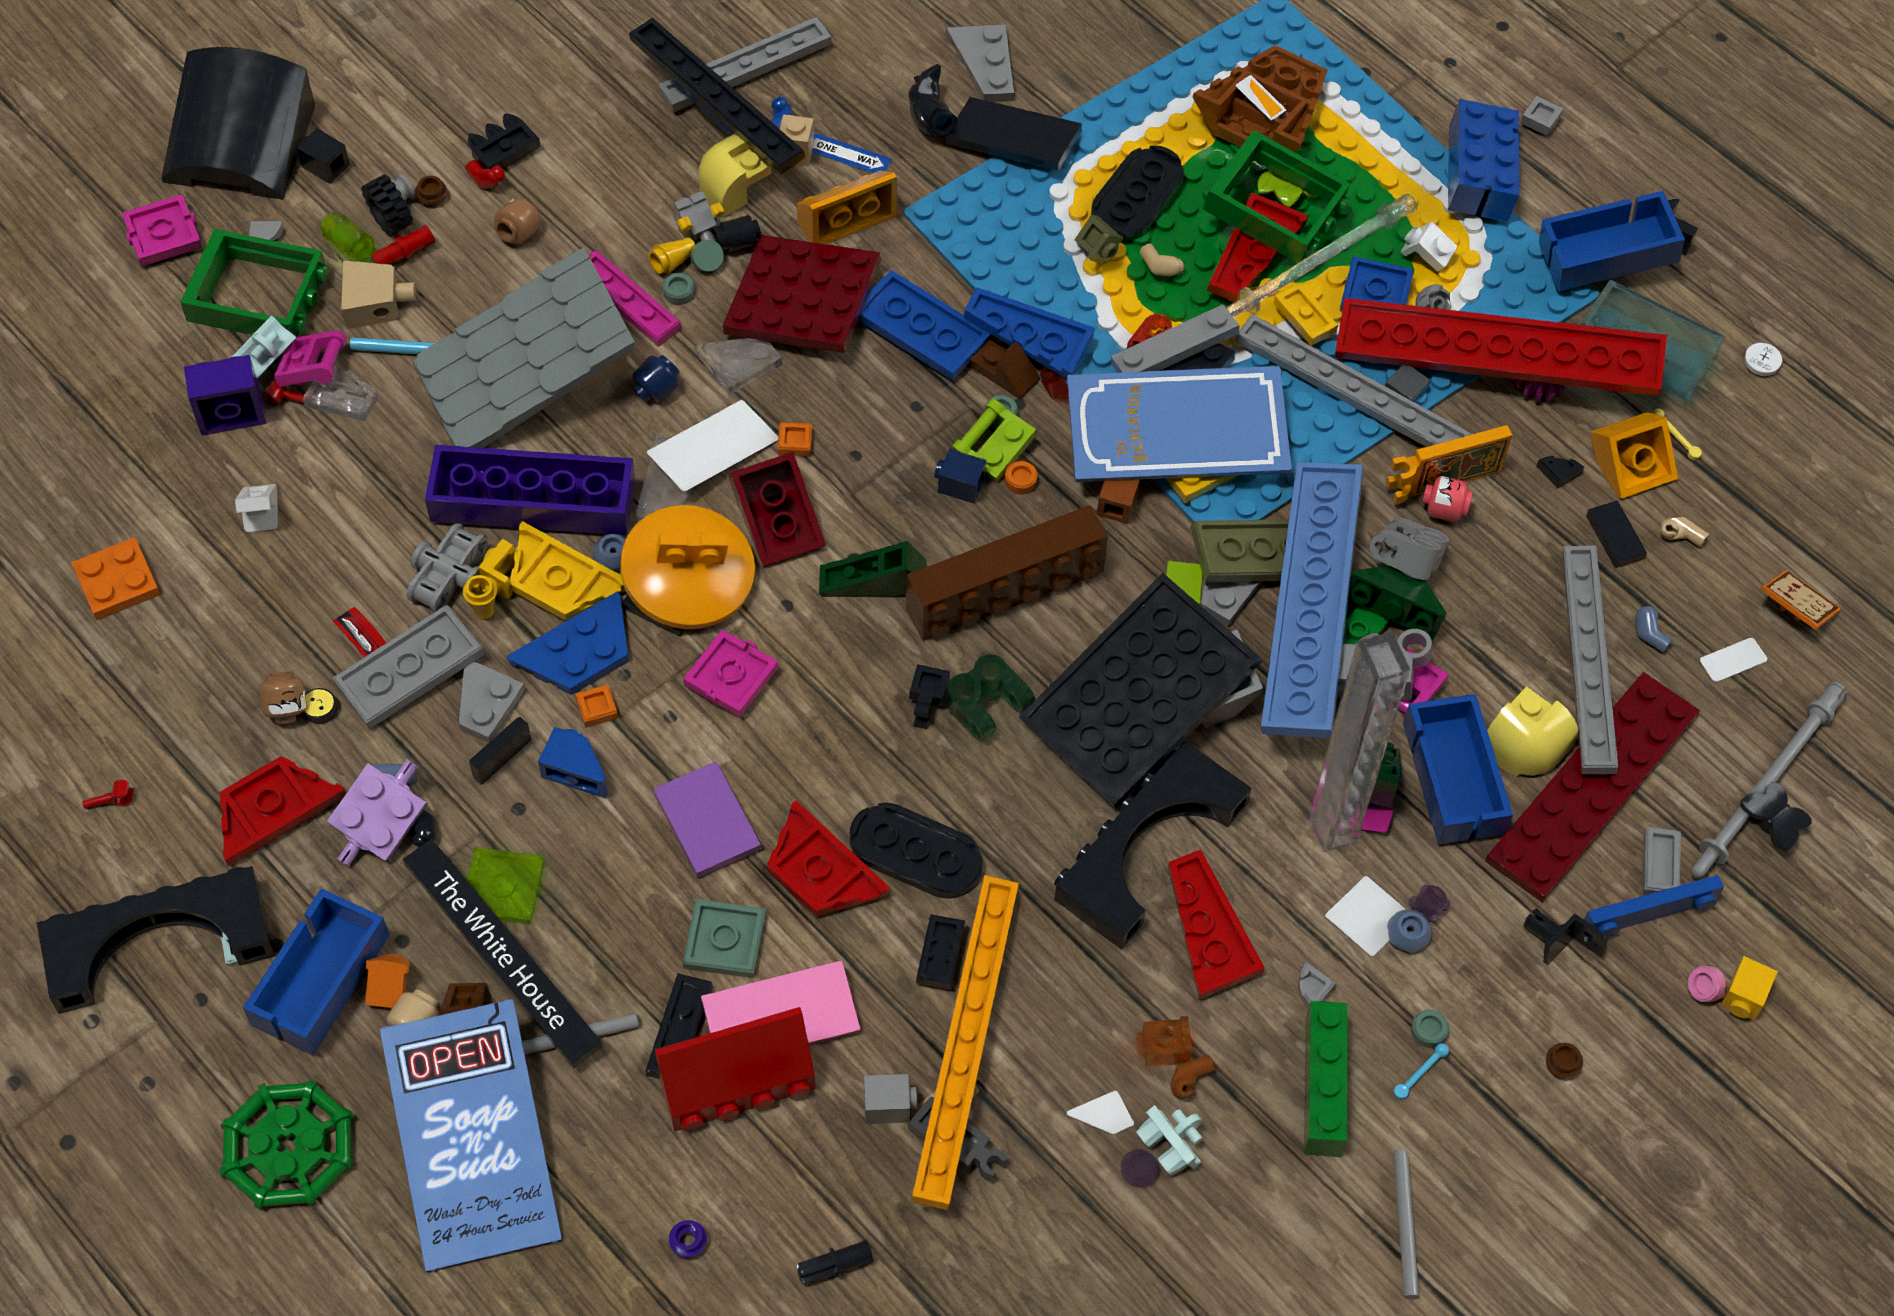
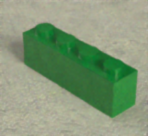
[1304,1001,1347,1157]

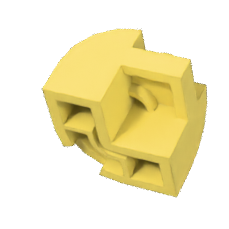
[698,133,772,218]
[1487,686,1579,777]

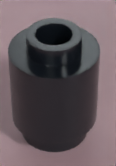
[713,215,761,253]

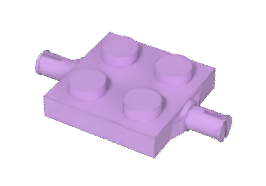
[327,759,428,866]

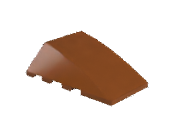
[1192,45,1328,151]

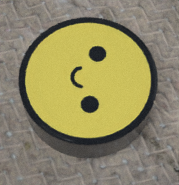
[303,688,337,724]

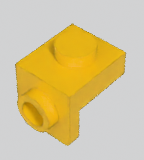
[478,539,515,599]

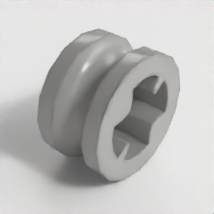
[391,174,416,201]

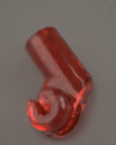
[1040,367,1069,399]

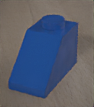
[538,727,608,799]

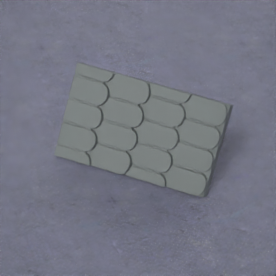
[413,247,635,448]

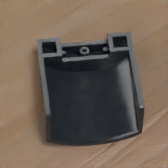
[161,47,315,200]

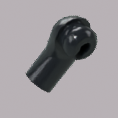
[412,810,437,847]

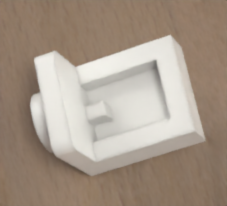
[1401,221,1458,272]

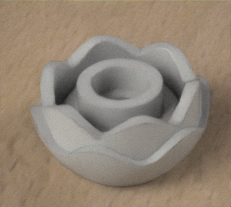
[1415,284,1451,310]

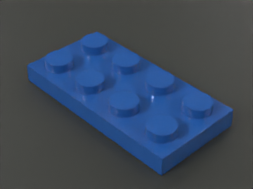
[858,270,992,381]

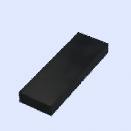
[645,973,713,1079]

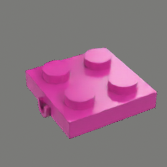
[122,194,202,267]
[683,630,779,718]

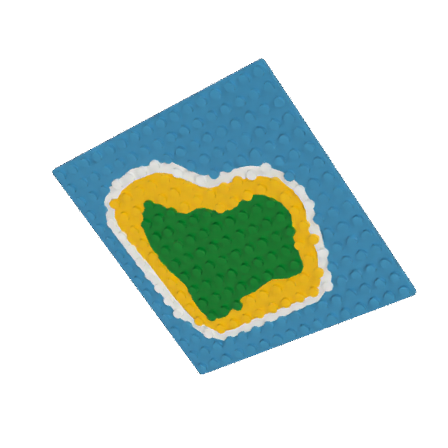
[904,0,1599,523]

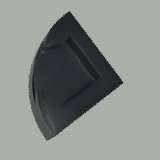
[1536,456,1584,489]

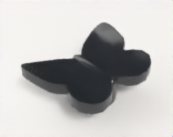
[1740,782,1812,851]

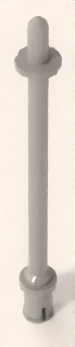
[1691,682,1848,878]

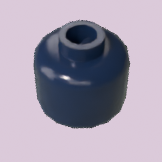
[632,355,680,403]

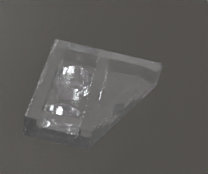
[303,361,378,421]

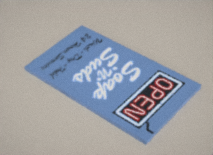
[380,999,562,1272]

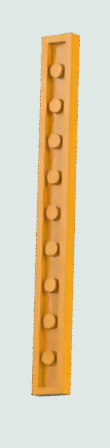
[911,875,1019,1210]

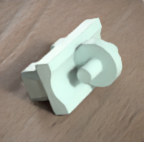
[232,315,296,379]
[1136,1105,1203,1176]

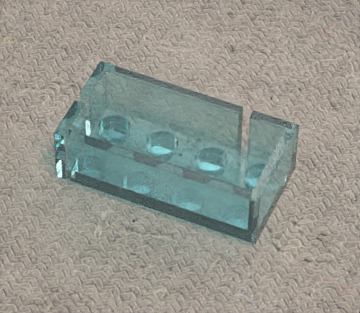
[1581,280,1725,402]

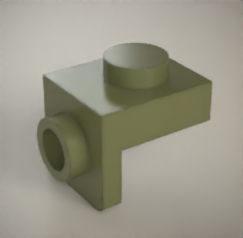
[1074,215,1123,263]

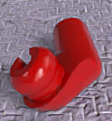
[465,160,506,189]

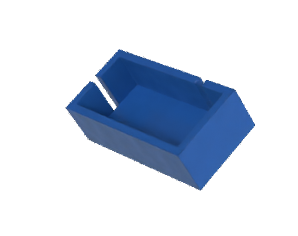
[1448,99,1519,222]
[1539,191,1685,291]
[1403,694,1513,845]
[243,888,390,1055]

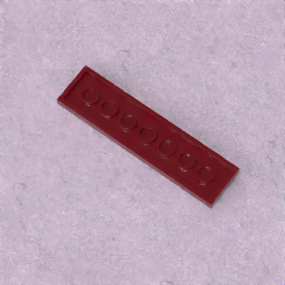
[1485,672,1700,903]

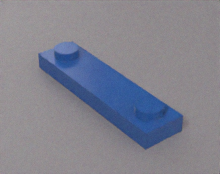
[1584,875,1724,938]

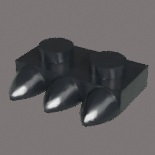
[468,113,540,169]

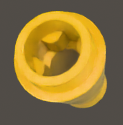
[648,237,695,274]
[463,575,497,620]

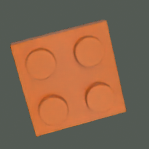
[71,537,161,620]

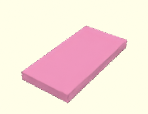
[701,960,860,1045]

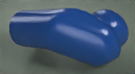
[771,97,792,129]

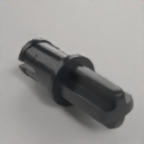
[796,1239,873,1285]

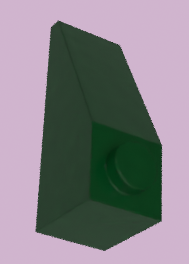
[819,541,927,597]

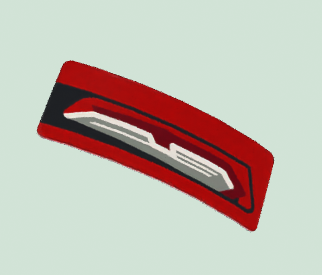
[333,607,386,657]

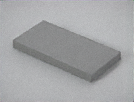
[332,605,485,729]

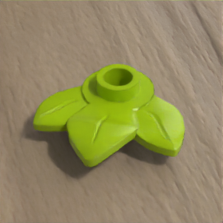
[1257,170,1318,208]

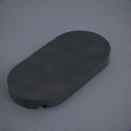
[1091,145,1184,241]
[850,802,983,898]

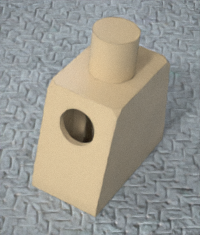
[341,261,416,329]

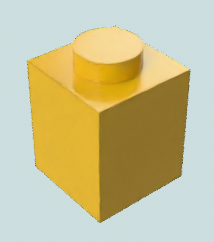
[1720,956,1778,1021]

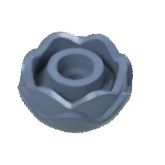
[592,534,626,573]
[1387,910,1432,953]

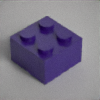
[184,355,267,436]

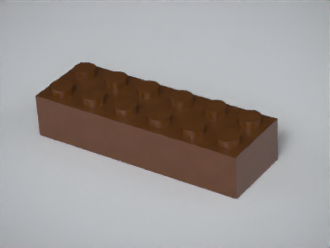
[906,505,1108,641]

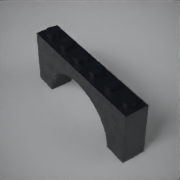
[1054,741,1252,950]
[37,866,275,1014]

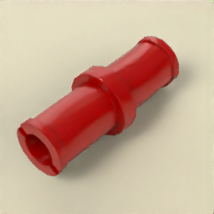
[370,224,436,265]

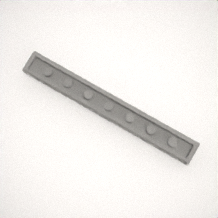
[1235,314,1472,447]
[1562,545,1618,774]

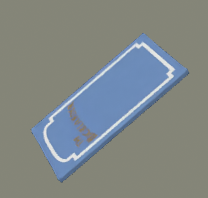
[1066,366,1293,482]

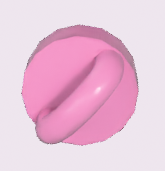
[1688,966,1726,1002]

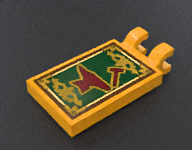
[1386,425,1513,505]

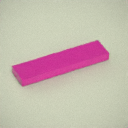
[589,250,681,346]

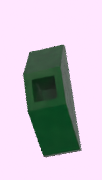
[1348,566,1447,640]
[1356,740,1400,807]

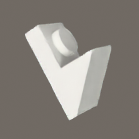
[235,484,278,532]

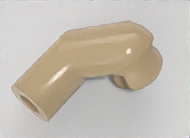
[1659,517,1710,548]

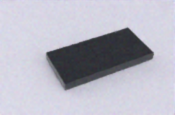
[946,97,1082,171]

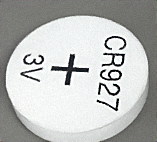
[1744,343,1782,376]

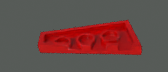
[1207,192,1309,303]
[1168,849,1265,1000]

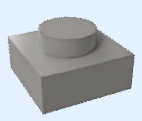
[1521,96,1563,136]

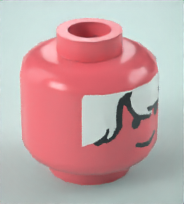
[1422,476,1473,522]

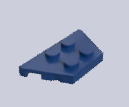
[507,591,629,695]

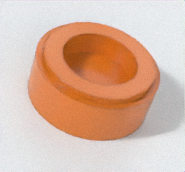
[1005,461,1038,495]

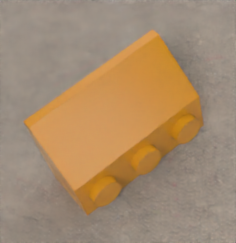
[797,171,897,244]

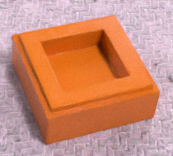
[778,422,812,457]
[575,684,618,728]

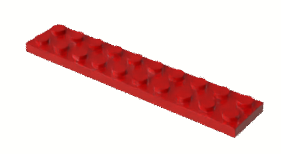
[1335,298,1668,396]

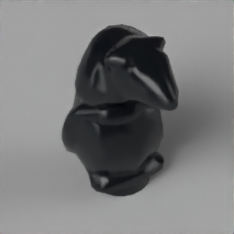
[908,64,958,135]

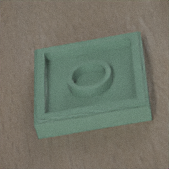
[682,899,766,978]

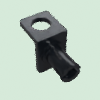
[1523,908,1608,965]

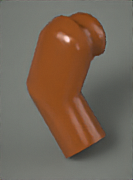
[1170,1055,1215,1099]

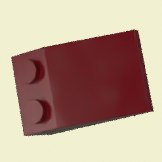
[728,452,826,567]

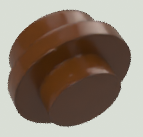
[415,175,447,205]
[1546,1043,1583,1079]

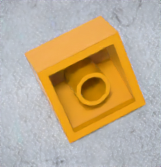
[1590,412,1678,499]

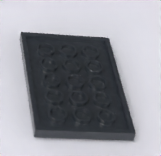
[1019,573,1262,809]

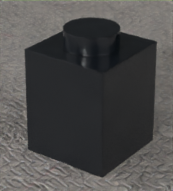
[296,128,350,184]

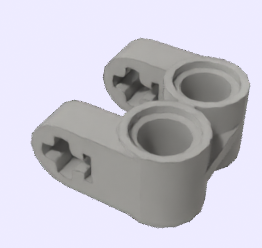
[1370,517,1449,580]

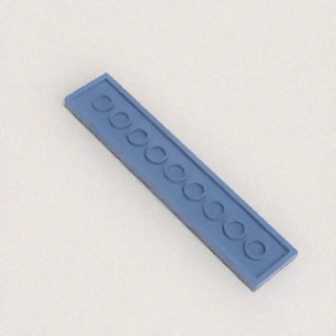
[1261,462,1363,738]

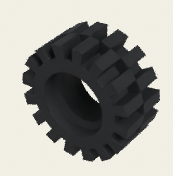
[361,174,413,236]

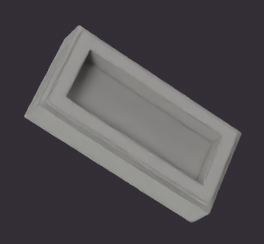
[1642,827,1681,895]

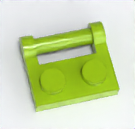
[951,398,1038,483]

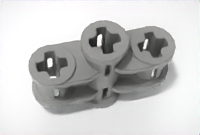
[406,523,488,612]

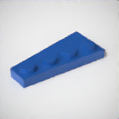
[964,287,1095,379]

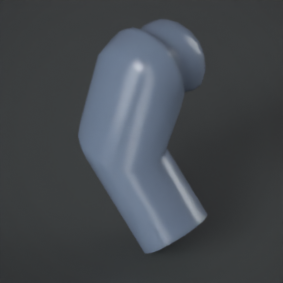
[1635,606,1673,653]

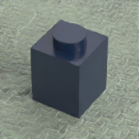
[934,449,987,504]

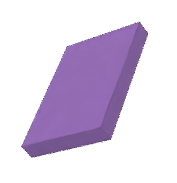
[653,761,761,878]

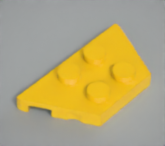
[510,521,626,621]

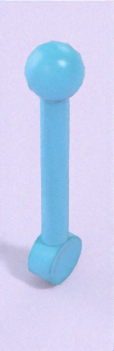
[1393,1043,1449,1100]

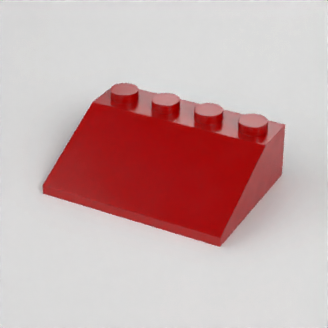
[655,1007,816,1132]

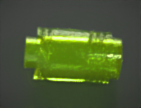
[320,212,375,262]

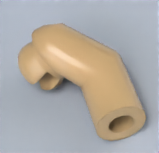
[1139,244,1184,277]

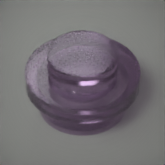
[1121,1149,1158,1187]

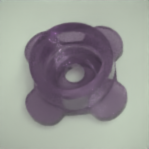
[1409,885,1450,923]

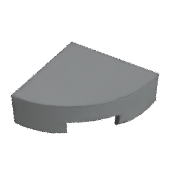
[249,221,284,241]
[1298,962,1336,1008]

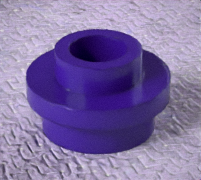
[669,1220,707,1258]

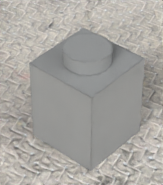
[864,1074,917,1124]

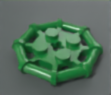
[219,1080,354,1210]

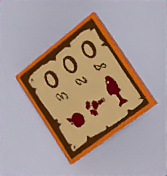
[1761,570,1841,630]

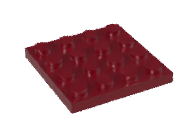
[722,235,881,353]

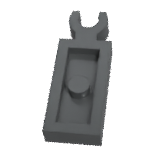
[908,1096,1007,1181]

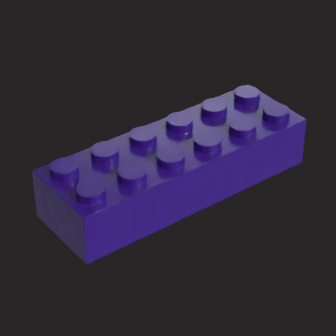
[425,445,636,535]

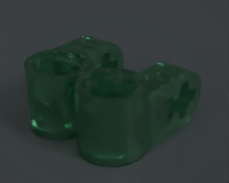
[947,654,1035,742]

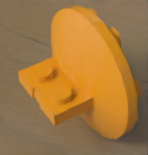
[620,505,755,629]

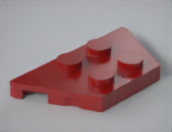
[220,756,346,866]
[767,800,890,917]

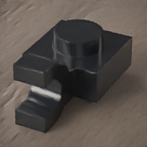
[909,664,950,729]

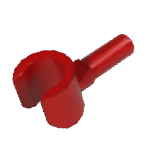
[264,381,313,406]
[82,780,134,809]

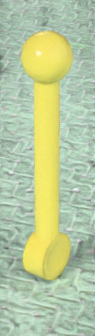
[1652,408,1702,461]

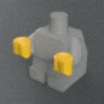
[673,191,725,243]

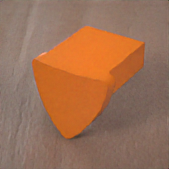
[365,954,410,1008]

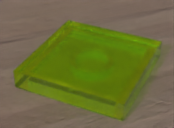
[467,847,545,925]

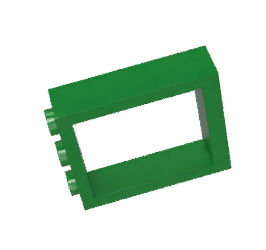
[1203,130,1350,264]
[180,229,329,337]

